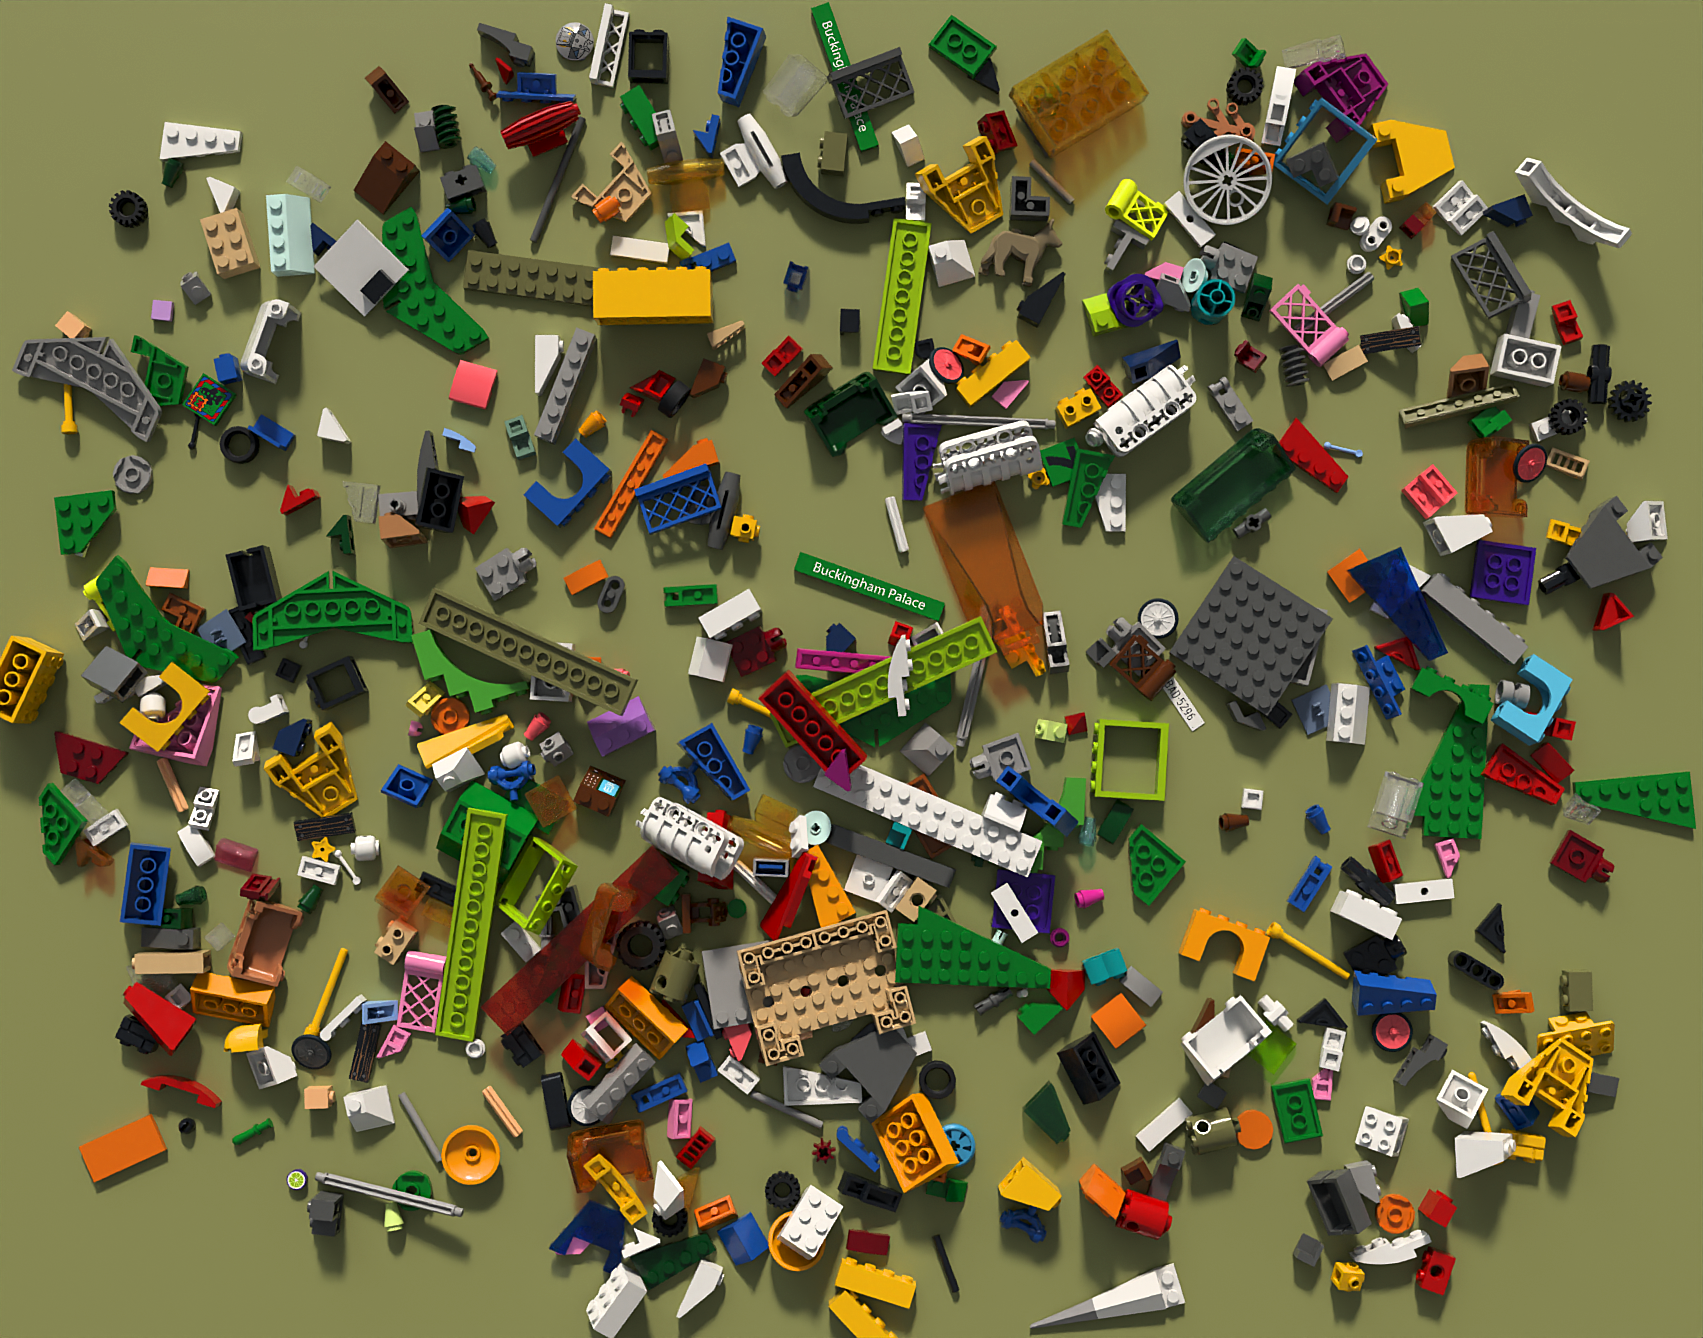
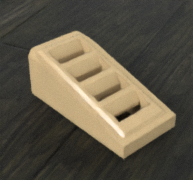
[707,321,745,350]
[1546,447,1590,480]

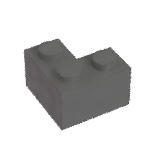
[1286,141,1339,187]
[1009,176,1050,222]
[535,885,585,929]
[307,1191,344,1237]

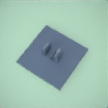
[197,609,246,651]
[1291,684,1331,735]

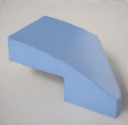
[442,428,476,453]

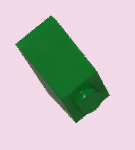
[1017,1002,1063,1035]

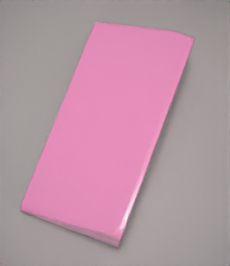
[667,1098,693,1139]

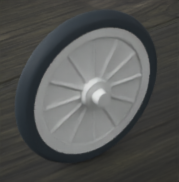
[1138,598,1179,639]
[567,1085,601,1126]

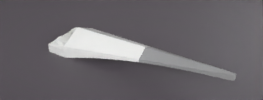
[1030,1263,1185,1329]

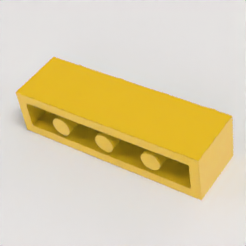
[955,340,1031,408]
[835,1257,916,1309]
[828,1288,898,1338]

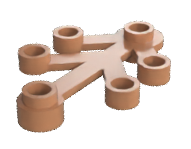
[1181,98,1255,152]

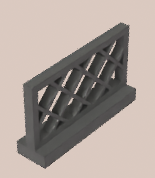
[827,47,915,119]
[1451,231,1532,320]

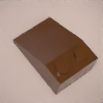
[354,141,420,215]

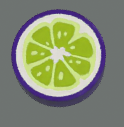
[287,1169,308,1190]

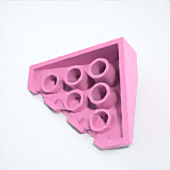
[129,684,222,767]

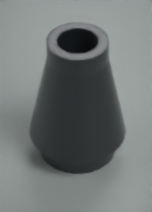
[472,218,498,249]

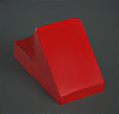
[280,485,321,516]

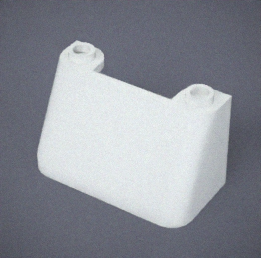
[240,299,301,384]
[1180,995,1272,1086]

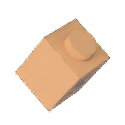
[55,311,92,338]
[304,1086,336,1109]

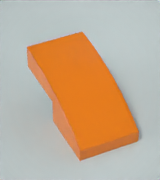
[563,560,609,595]

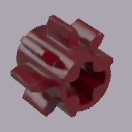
[812,1138,836,1164]

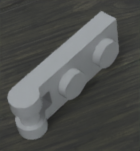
[1208,376,1253,432]

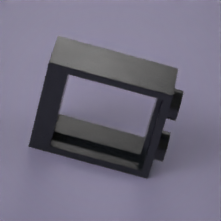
[628,29,669,84]
[306,656,369,710]

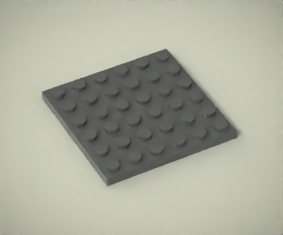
[1169,556,1333,716]

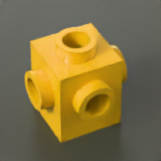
[730,514,760,543]
[1331,1261,1365,1292]

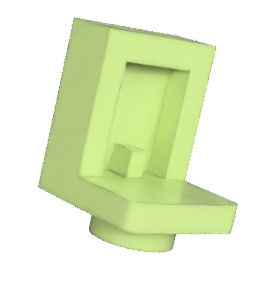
[1035,719,1067,743]

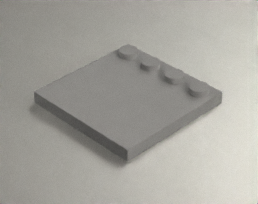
[701,940,773,1029]

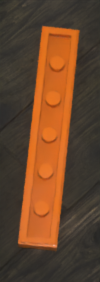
[594,430,668,539]

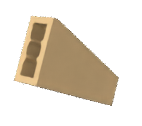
[132,950,211,974]

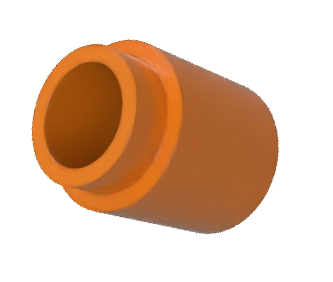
[592,196,621,223]

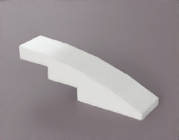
[94,675,167,704]

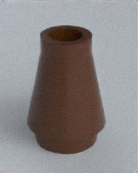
[1219,813,1249,832]

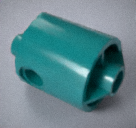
[1190,279,1235,325]

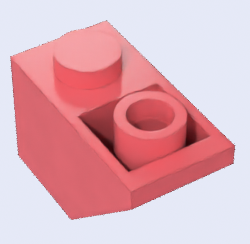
[721,1023,753,1061]

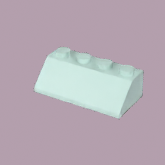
[266,194,315,277]

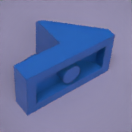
[693,114,721,158]
[685,1039,718,1083]

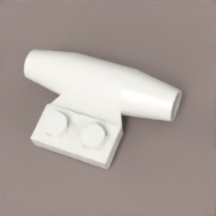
[720,114,788,189]

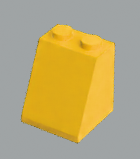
[998,1157,1062,1211]

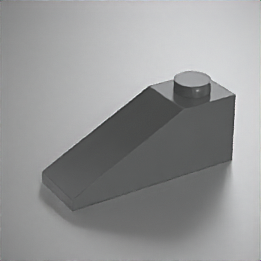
[141,927,201,949]

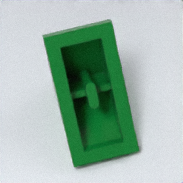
[1399,287,1429,327]

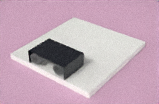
[313,220,409,317]

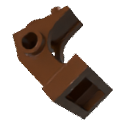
[682,893,728,933]

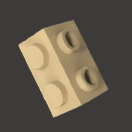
[374,918,418,965]

